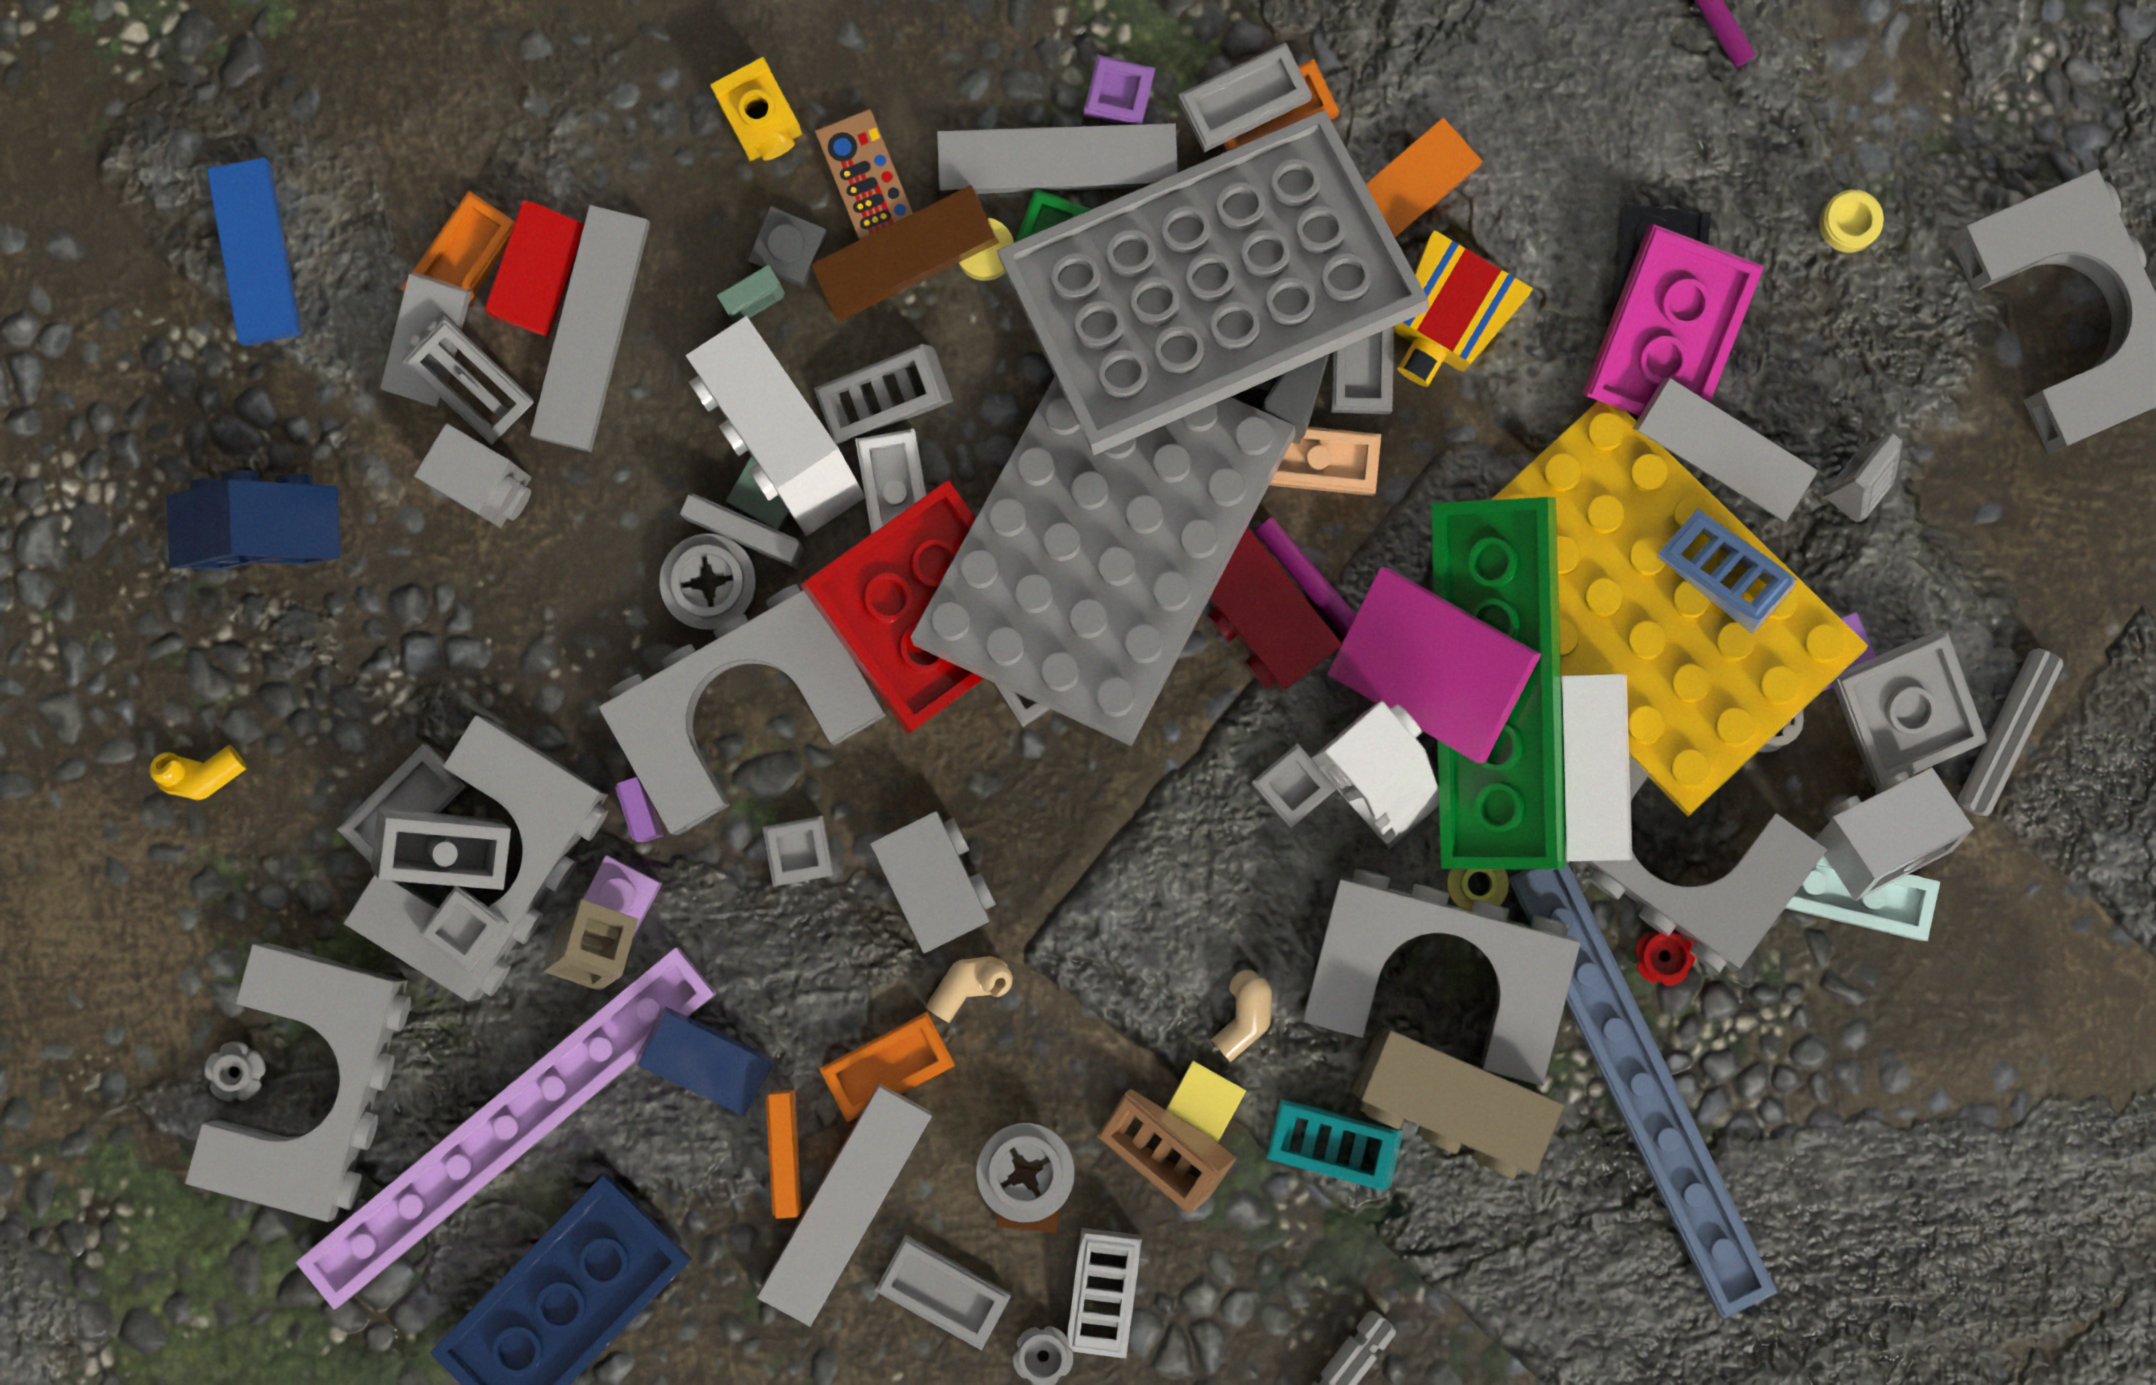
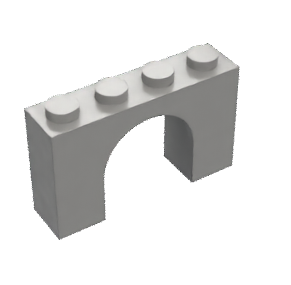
[1949,169,2156,454]
[599,584,887,835]
[344,715,609,1002]
[1564,756,1827,973]
[1303,869,1581,1086]
[185,943,411,1222]

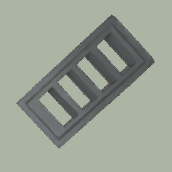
[1261,354,1329,445]

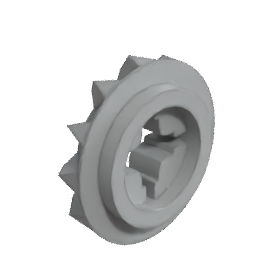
[659,534,757,630]
[976,1123,1074,1222]

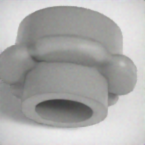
[204,1041,266,1102]
[1013,1326,1073,1385]

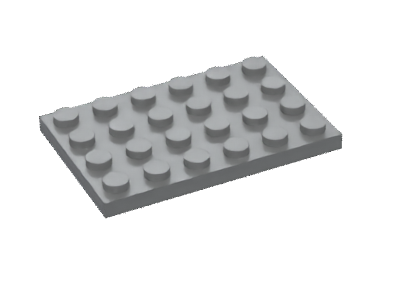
[997,110,1428,456]
[911,377,1296,746]

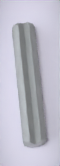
[1957,648,2063,816]

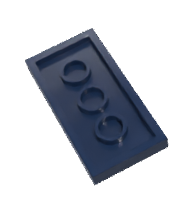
[430,1173,693,1385]

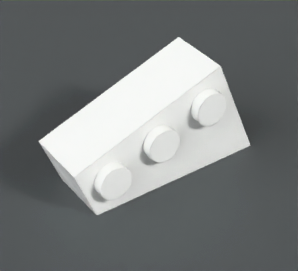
[686,316,865,537]
[1311,701,1439,849]

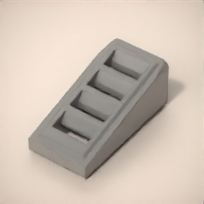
[814,344,953,444]
[1824,433,1903,522]
[1067,1227,1142,1358]

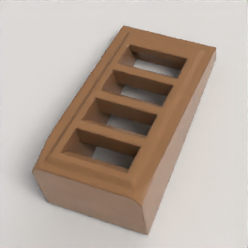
[1097,1089,1236,1214]

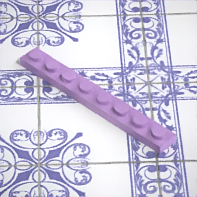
[296,947,717,1310]

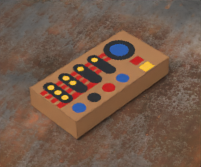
[815,109,913,240]

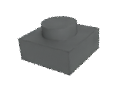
[747,207,827,288]

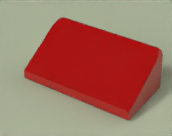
[485,199,584,338]

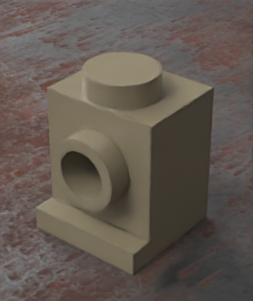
[543,899,638,991]

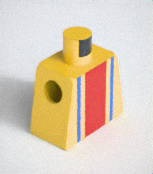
[1394,230,1533,387]

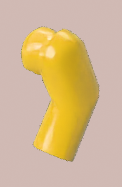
[149,745,247,800]

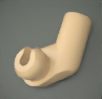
[925,956,1013,1023]
[1211,970,1272,1062]

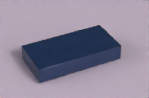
[635,1006,774,1116]

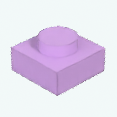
[583,855,662,937]

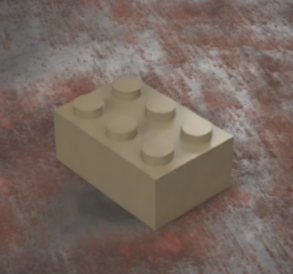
[1350,1025,1564,1179]

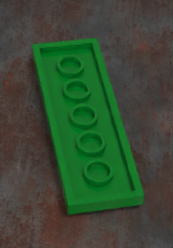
[1431,497,1566,869]

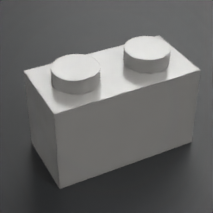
[414,423,532,528]
[1815,768,1974,901]
[371,808,511,890]
[870,811,996,954]

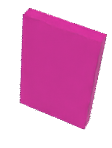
[1582,224,1764,416]
[1327,567,1541,763]

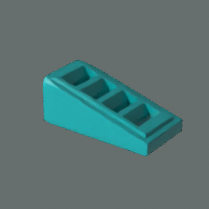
[1266,1099,1404,1191]

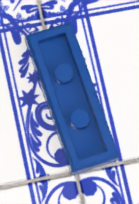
[207,157,302,346]

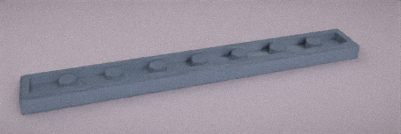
[1508,864,1777,1319]

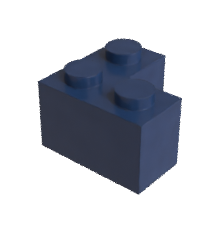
[166,470,340,570]

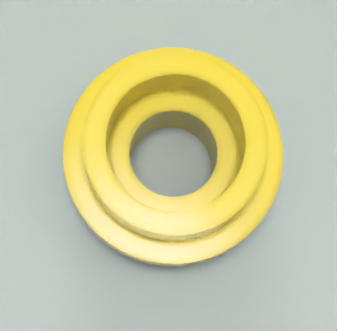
[1447,869,1509,910]

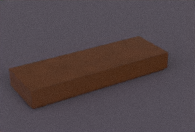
[811,185,999,322]

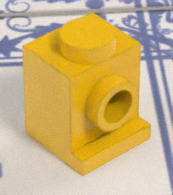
[710,57,802,162]

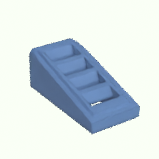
[1657,509,1797,634]

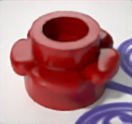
[1635,930,1695,986]

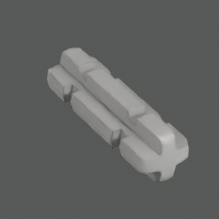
[1312,1310,1396,1385]

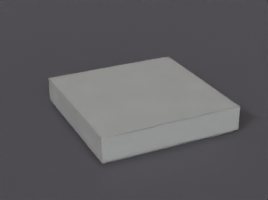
[1832,630,1988,788]

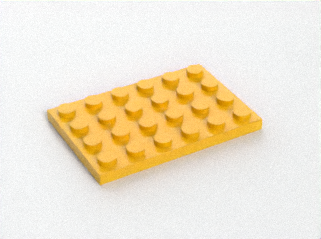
[1432,401,1868,816]

